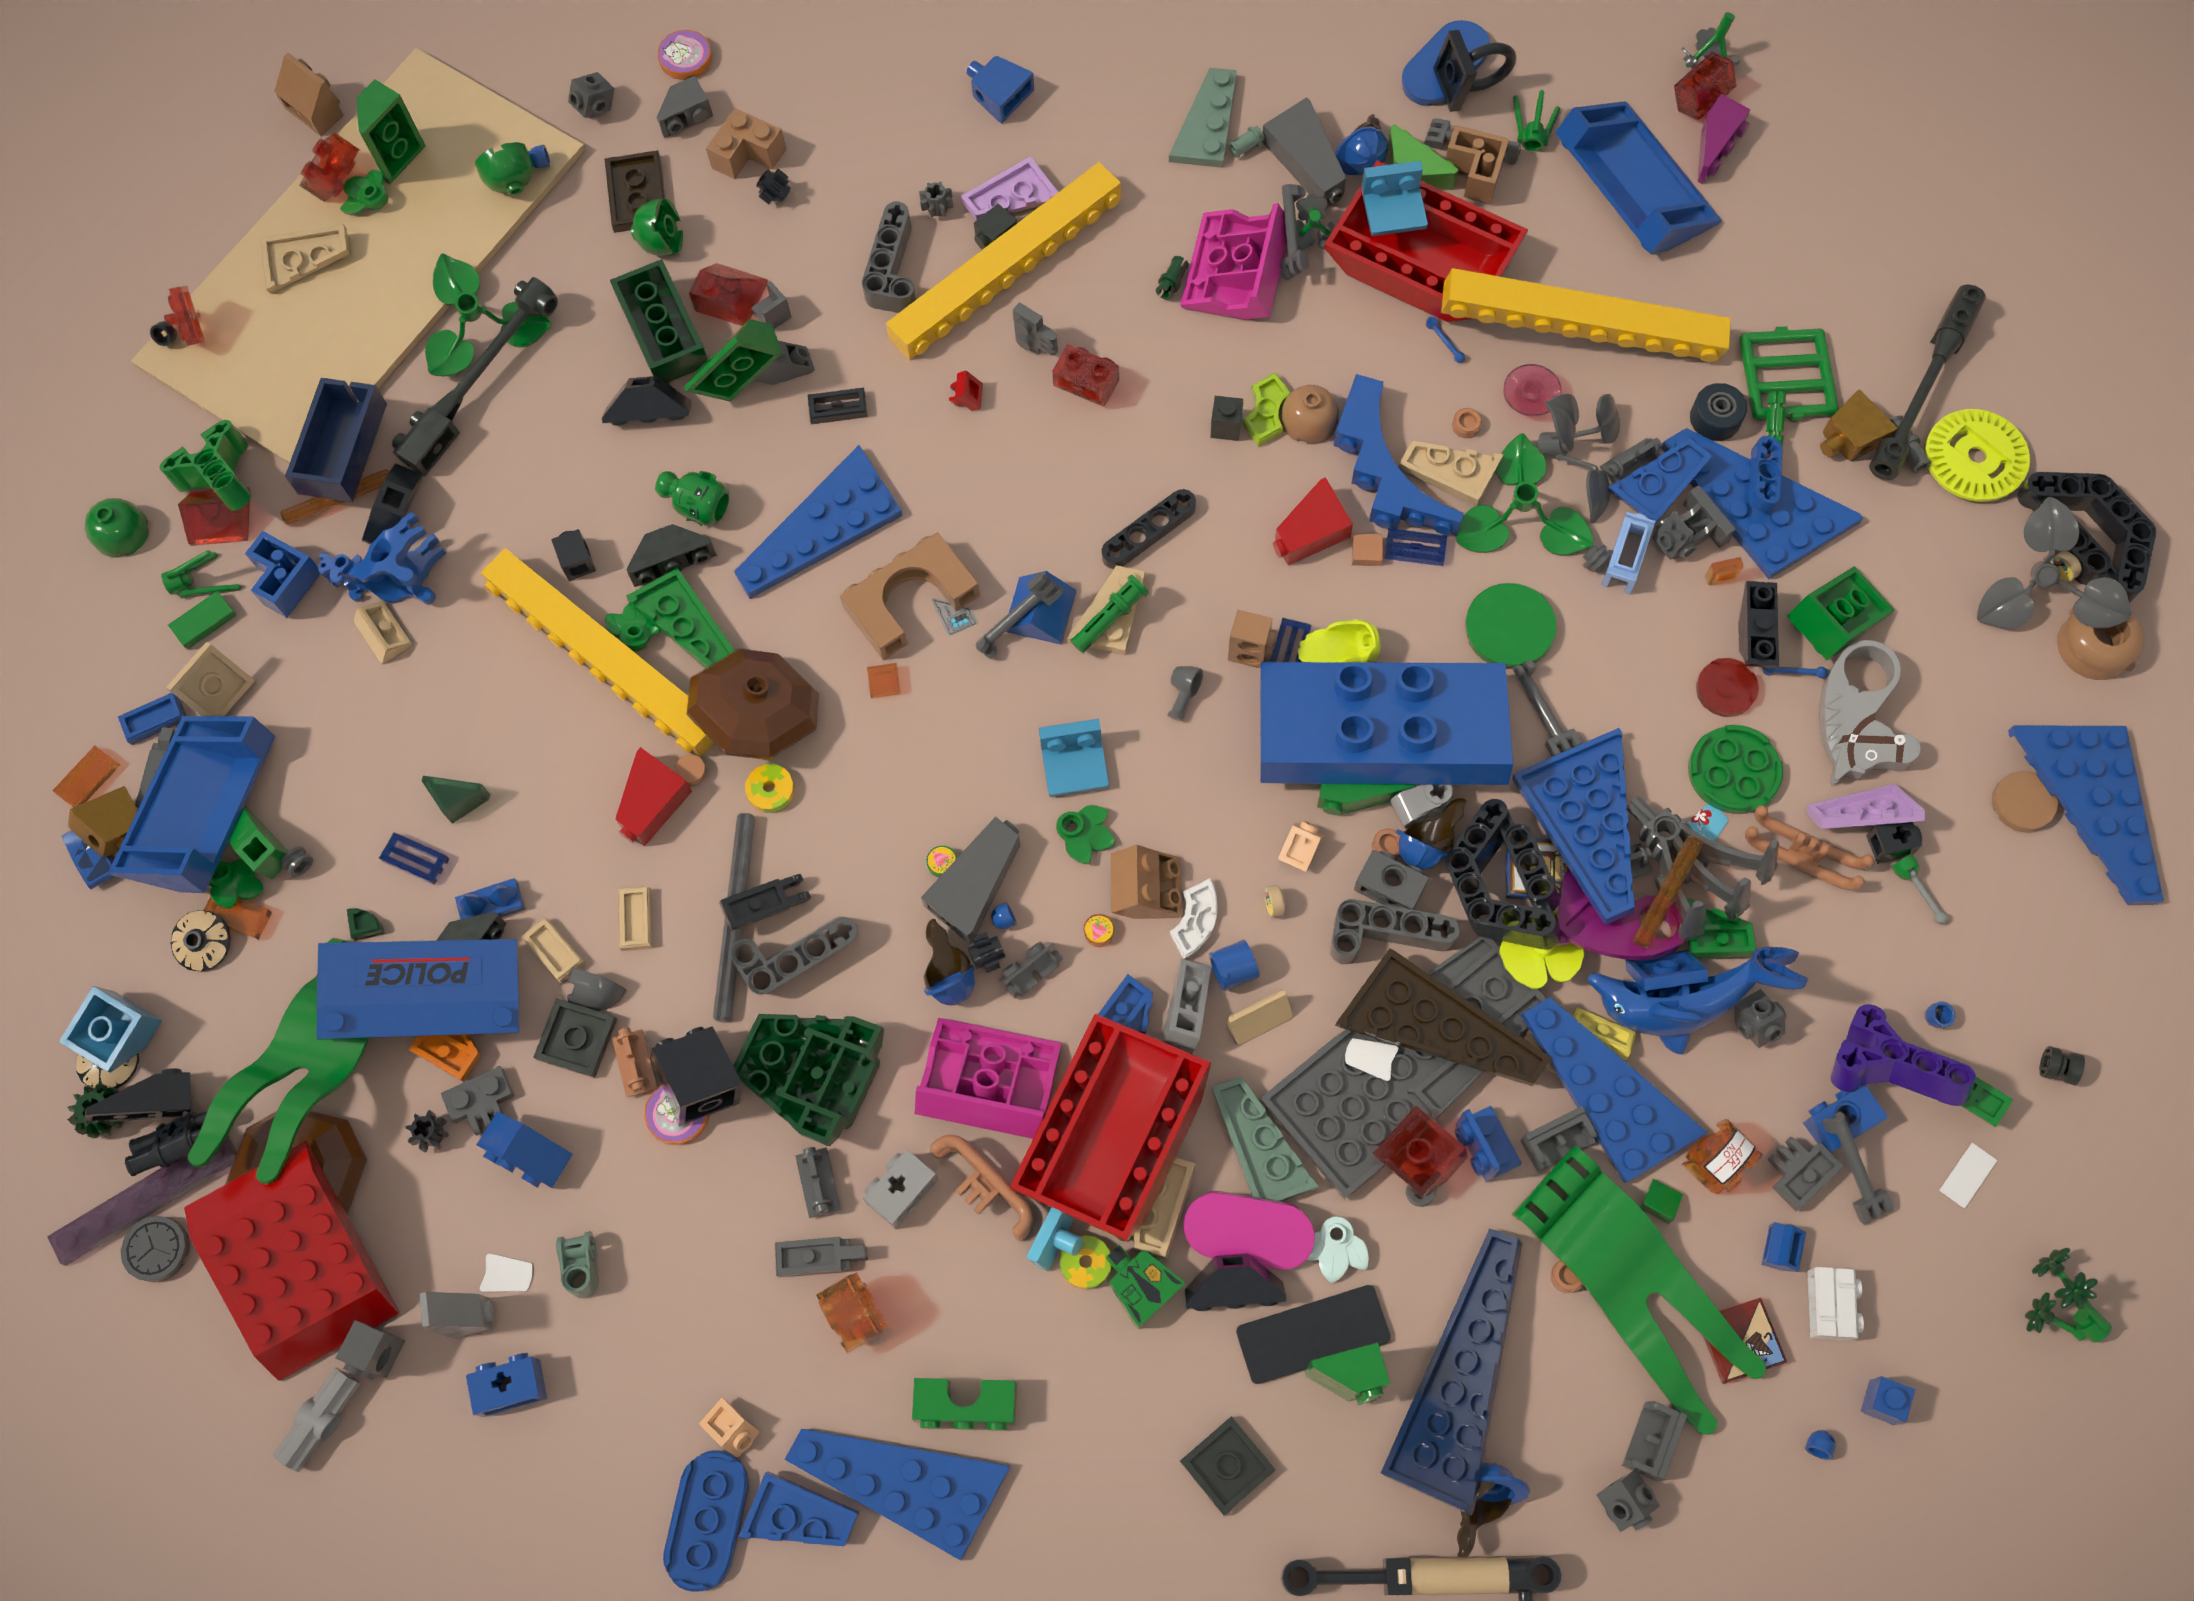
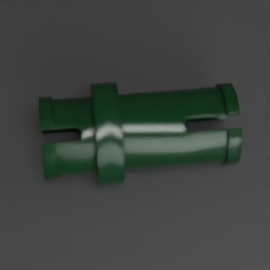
[1156,256,1189,300]

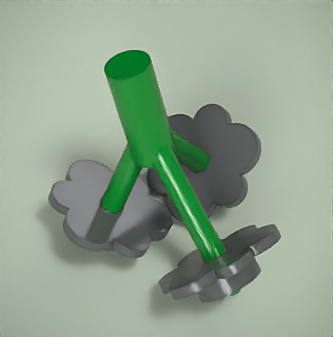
[1682,12,1740,72]
[1296,193,1337,250]

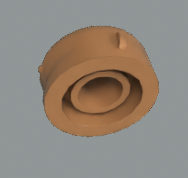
[2057,608,2145,680]

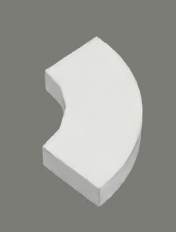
[1170,878,1218,960]

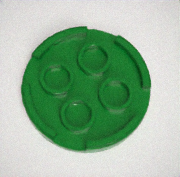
[1465,583,1556,668]
[1688,725,1783,814]

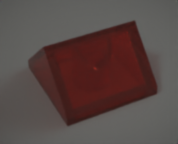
[178,487,251,546]

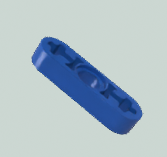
[1748,436,1782,512]

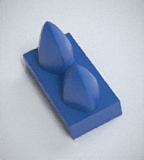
[455,878,525,919]

